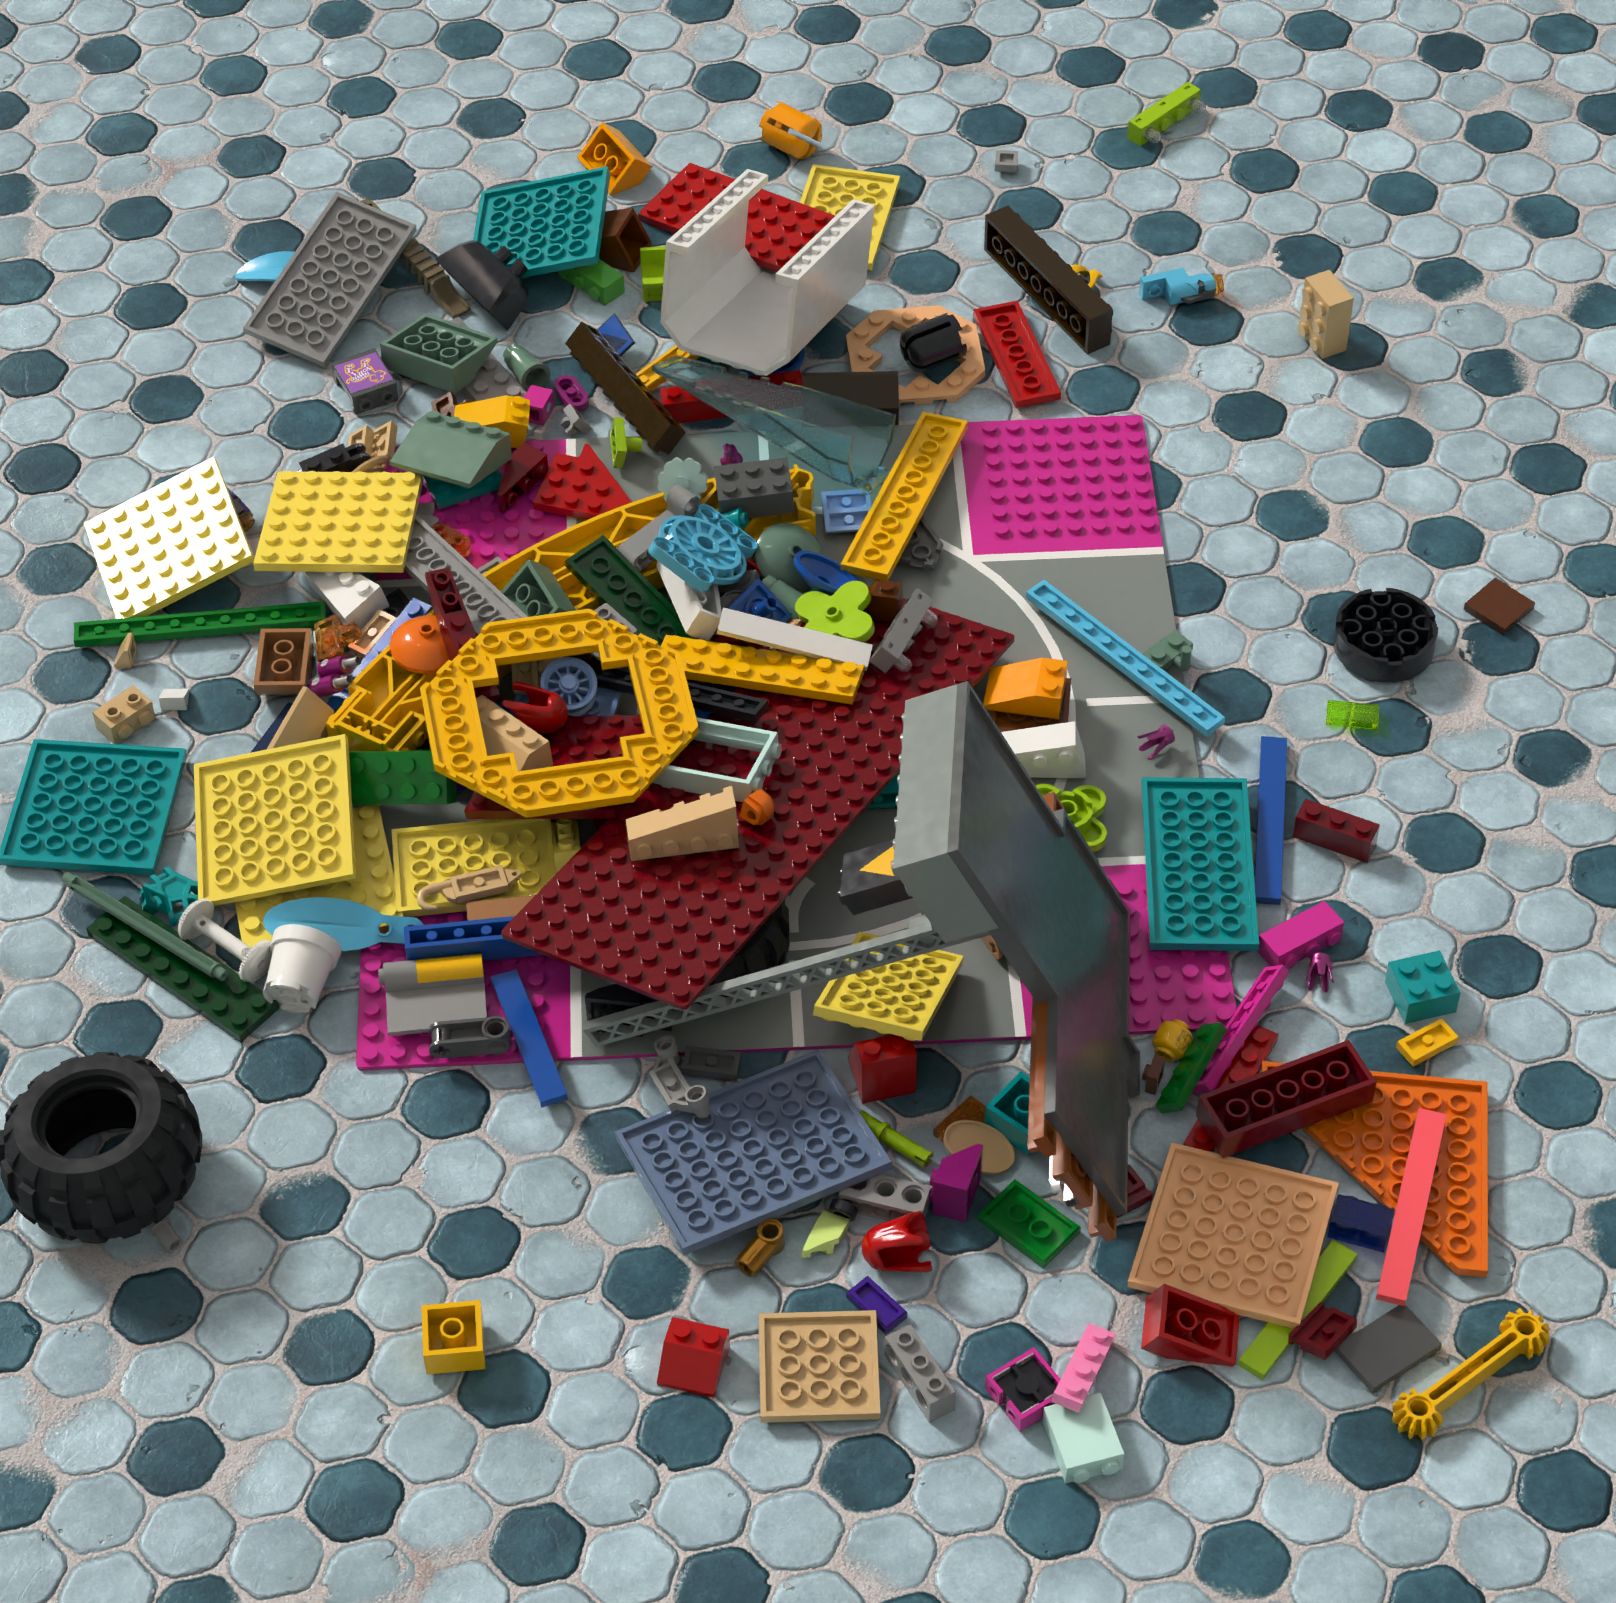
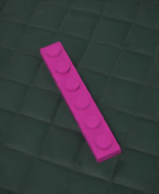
[1192,965,1289,1094]

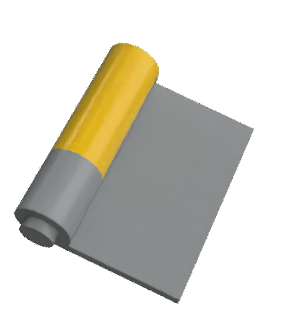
[378,953,487,1036]

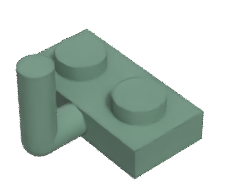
[1143,630,1193,671]

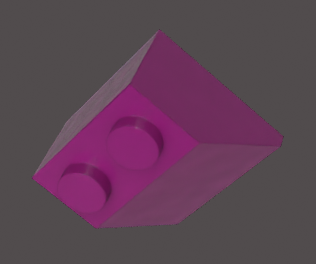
[929,1144,983,1223]

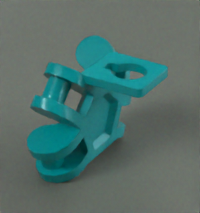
[140,866,198,927]

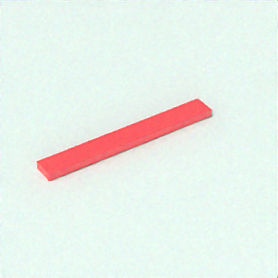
[1376,1108,1447,1306]

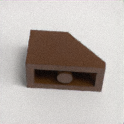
[863,580,903,622]

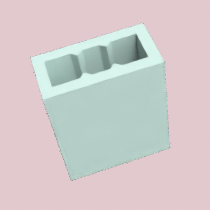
[1042,1393,1124,1484]

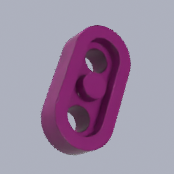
[554,375,589,412]

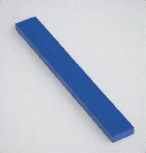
[1254,736,1287,905]

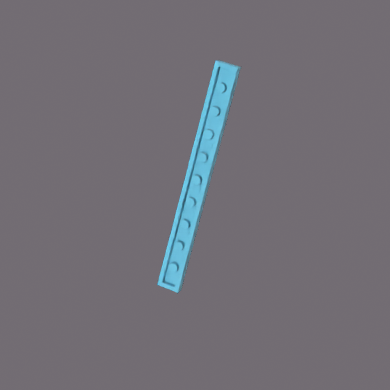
[1026,580,1225,737]

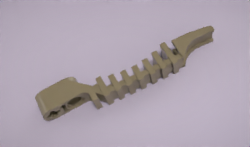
[360,200,470,319]

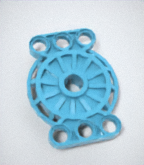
[648,504,758,592]

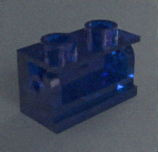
[1327,1194,1395,1253]

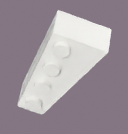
[656,561,722,641]
[303,572,390,638]
[1001,721,1086,778]

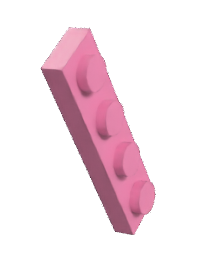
[1051,1323,1116,1413]

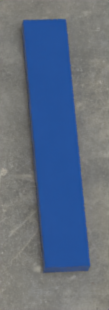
[490,969,568,1108]

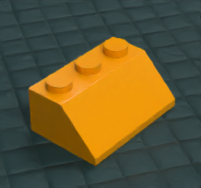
[577,122,653,195]

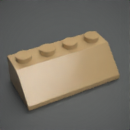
[266,686,335,750]
[476,695,553,771]

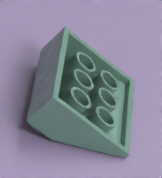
[380,313,498,393]
[390,411,512,488]

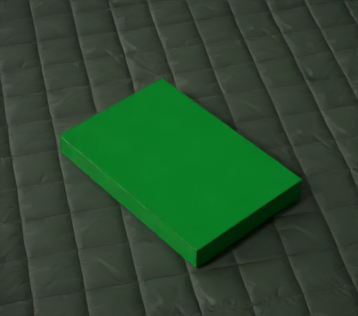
[977,1179,1081,1269]

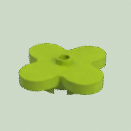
[795,581,875,642]
[1035,784,1107,852]

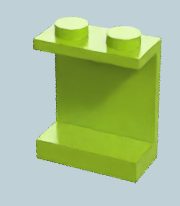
[640,246,666,302]

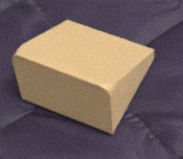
[114,633,137,668]

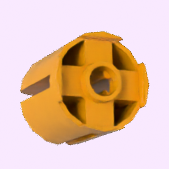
[759,101,823,159]

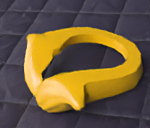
[1071,265,1103,289]

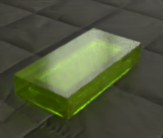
[1325,700,1379,730]

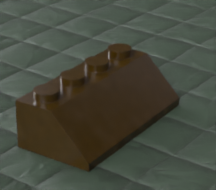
[803,371,899,428]

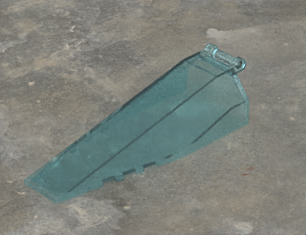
[652,356,896,495]

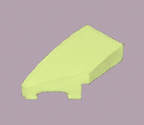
[801,1210,850,1258]

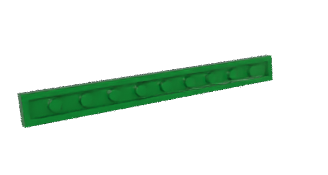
[74,601,327,648]

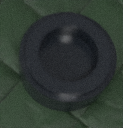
[828,1199,859,1221]

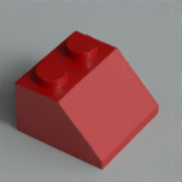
[657,1317,730,1398]

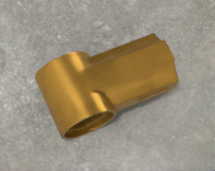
[735,1219,785,1277]

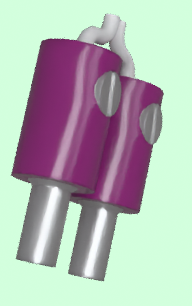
[308,655,362,698]

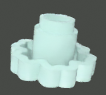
[658,457,708,502]

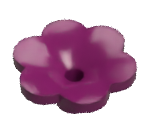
[720,443,743,465]

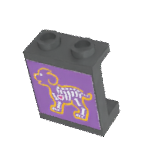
[331,348,398,414]

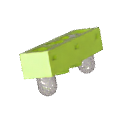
[1127,82,1206,146]

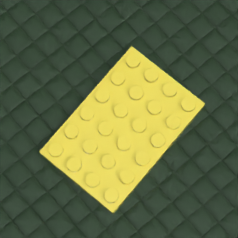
[800,164,900,270]
[392,819,556,917]
[813,931,964,1041]

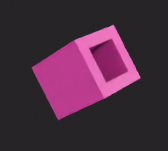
[524,385,554,426]

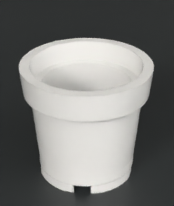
[263,924,342,1013]

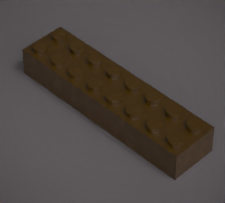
[984,206,1113,355]

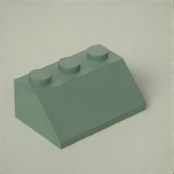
[501,559,576,617]

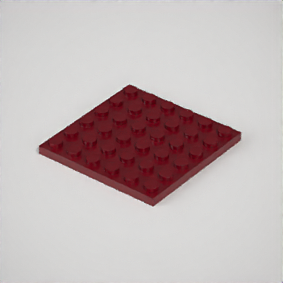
[464,714,644,819]

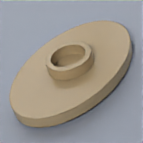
[943,1120,1015,1175]

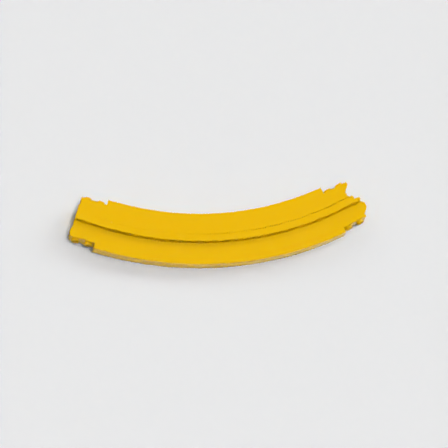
[326,464,816,751]

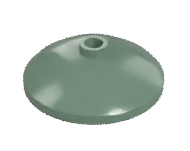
[753,523,824,593]

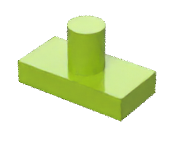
[610,417,642,469]

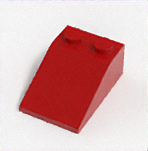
[1141,1284,1240,1367]

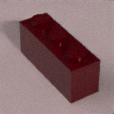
[1293,799,1380,863]

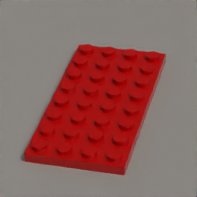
[638,163,835,272]

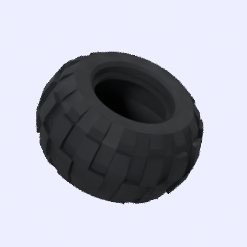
[0,1052,202,1244]

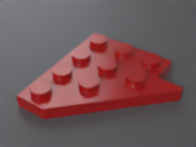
[533,444,632,520]

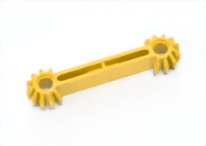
[1392,1308,1550,1441]

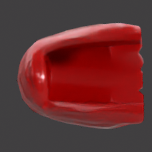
[503,681,568,734]
[861,1211,932,1273]

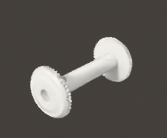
[178,898,272,983]

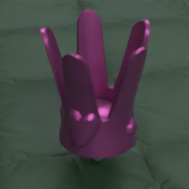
[1137,725,1175,760]
[1306,953,1334,993]

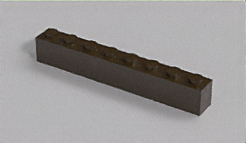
[565,321,686,455]

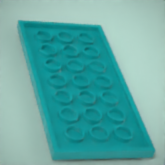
[1141,777,1259,951]

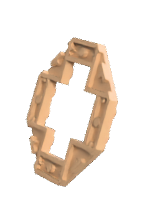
[846,305,985,407]

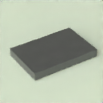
[1335,1305,1442,1393]

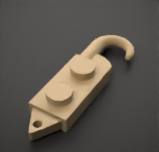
[417,865,522,911]

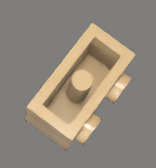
[92,685,156,744]

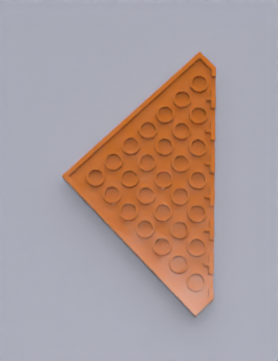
[1261,1061,1488,1277]

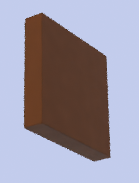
[1463,578,1535,635]

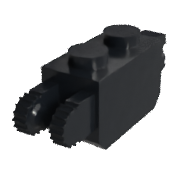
[296,442,371,472]

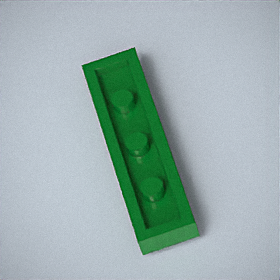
[1155,1022,1227,1113]

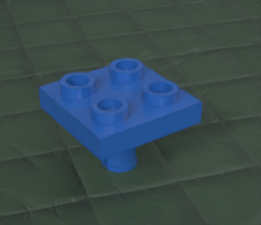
[727,578,792,646]

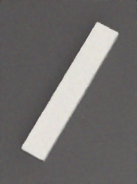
[717,608,873,671]

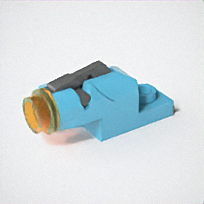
[1139,268,1224,305]

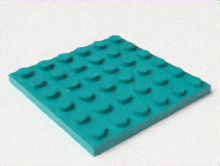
[473,166,611,278]
[0,739,187,875]

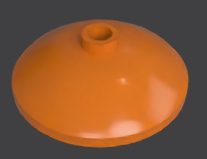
[390,615,450,674]

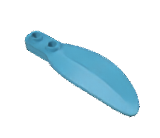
[235,251,295,282]
[263,897,423,951]

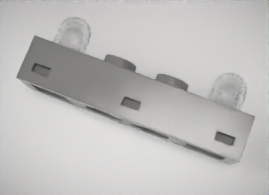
[869,588,938,673]

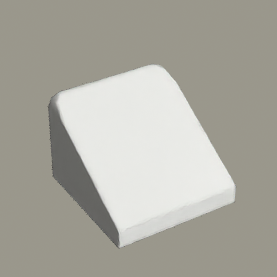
[159,689,189,710]

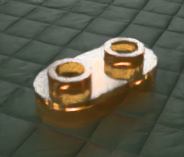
[431,523,471,557]

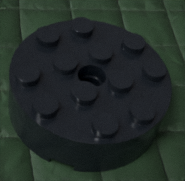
[1333,588,1438,682]

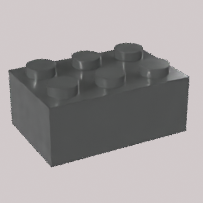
[714,457,795,519]

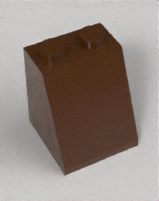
[599,208,652,272]

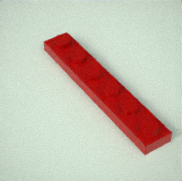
[1183,1025,1279,1152]

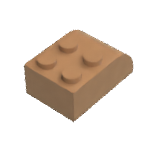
[254,628,315,695]

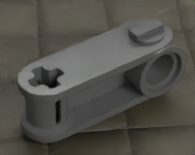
[429,1016,512,1058]

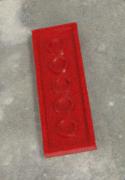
[973,300,1061,408]

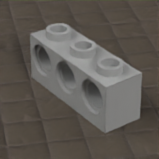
[839,1174,931,1221]
[885,1324,956,1423]

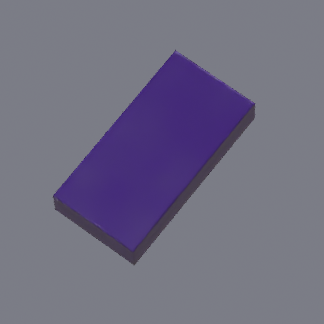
[846,1276,908,1335]

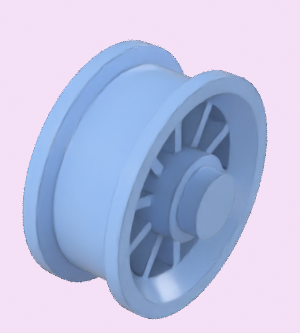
[540,657,597,716]

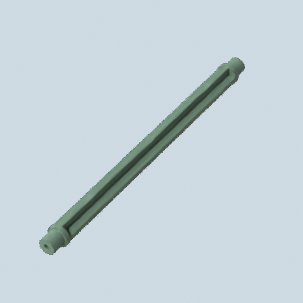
[62,872,228,981]

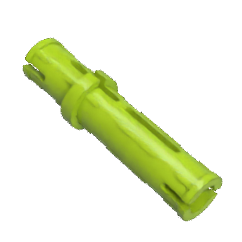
[860,1110,934,1168]

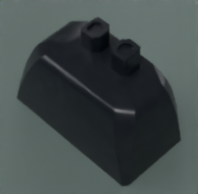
[435,240,529,331]

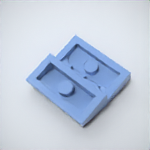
[821,488,871,534]

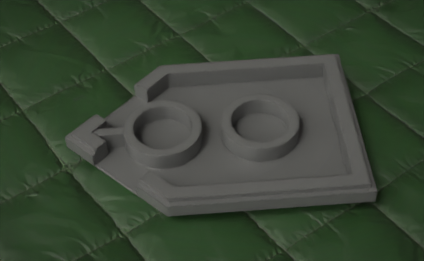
[899,516,943,570]

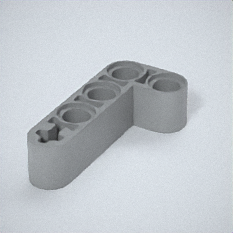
[617,484,700,572]

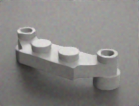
[649,1035,711,1118]

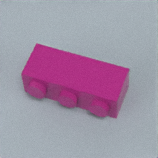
[1257,901,1344,969]

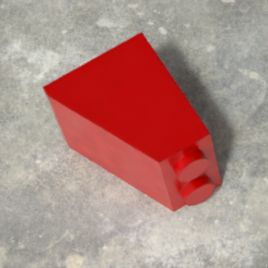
[848,1035,917,1104]

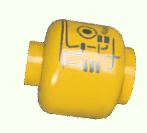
[1152,1019,1193,1062]

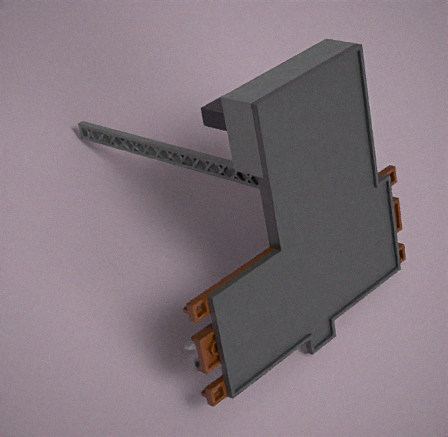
[583,681,1140,1242]

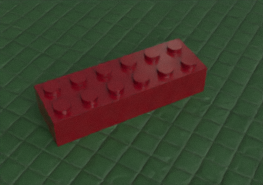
[1196,1040,1377,1158]

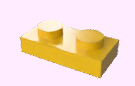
[1396,1018,1459,1067]

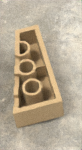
[626,786,739,861]

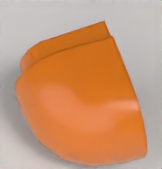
[740,789,775,825]

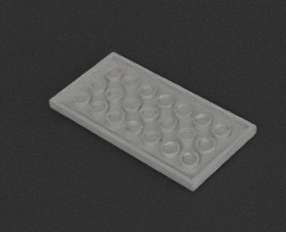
[243,192,417,368]

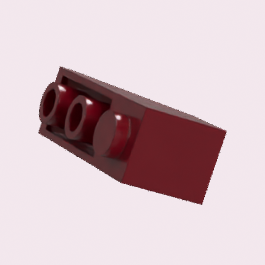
[497,442,549,513]

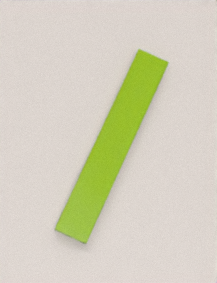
[1238,1240,1358,1380]

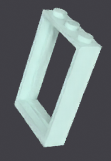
[652,717,782,802]

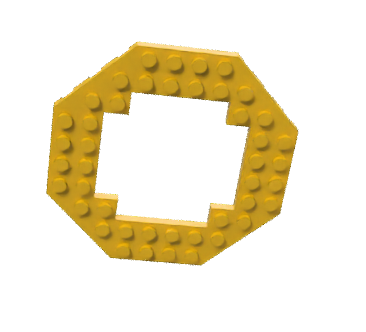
[420,609,699,818]

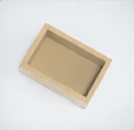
[1298,270,1354,359]

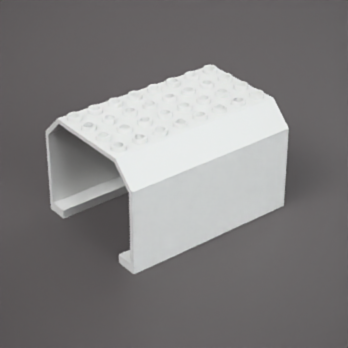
[660,169,875,376]

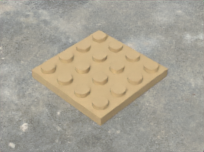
[759,1310,881,1423]

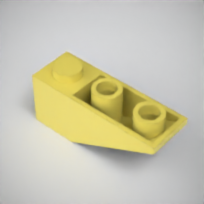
[551,819,581,873]

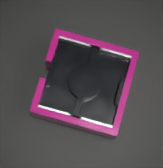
[985,1347,1060,1432]

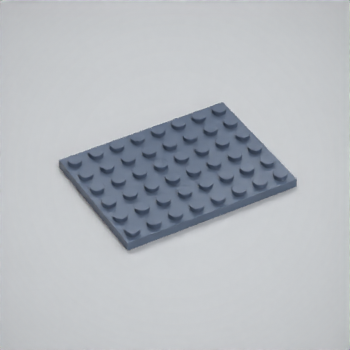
[615,1050,892,1256]

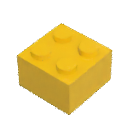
[421,1300,486,1375]

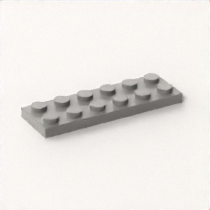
[449,317,527,402]

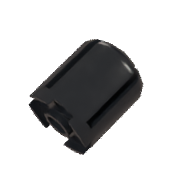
[900,313,967,373]

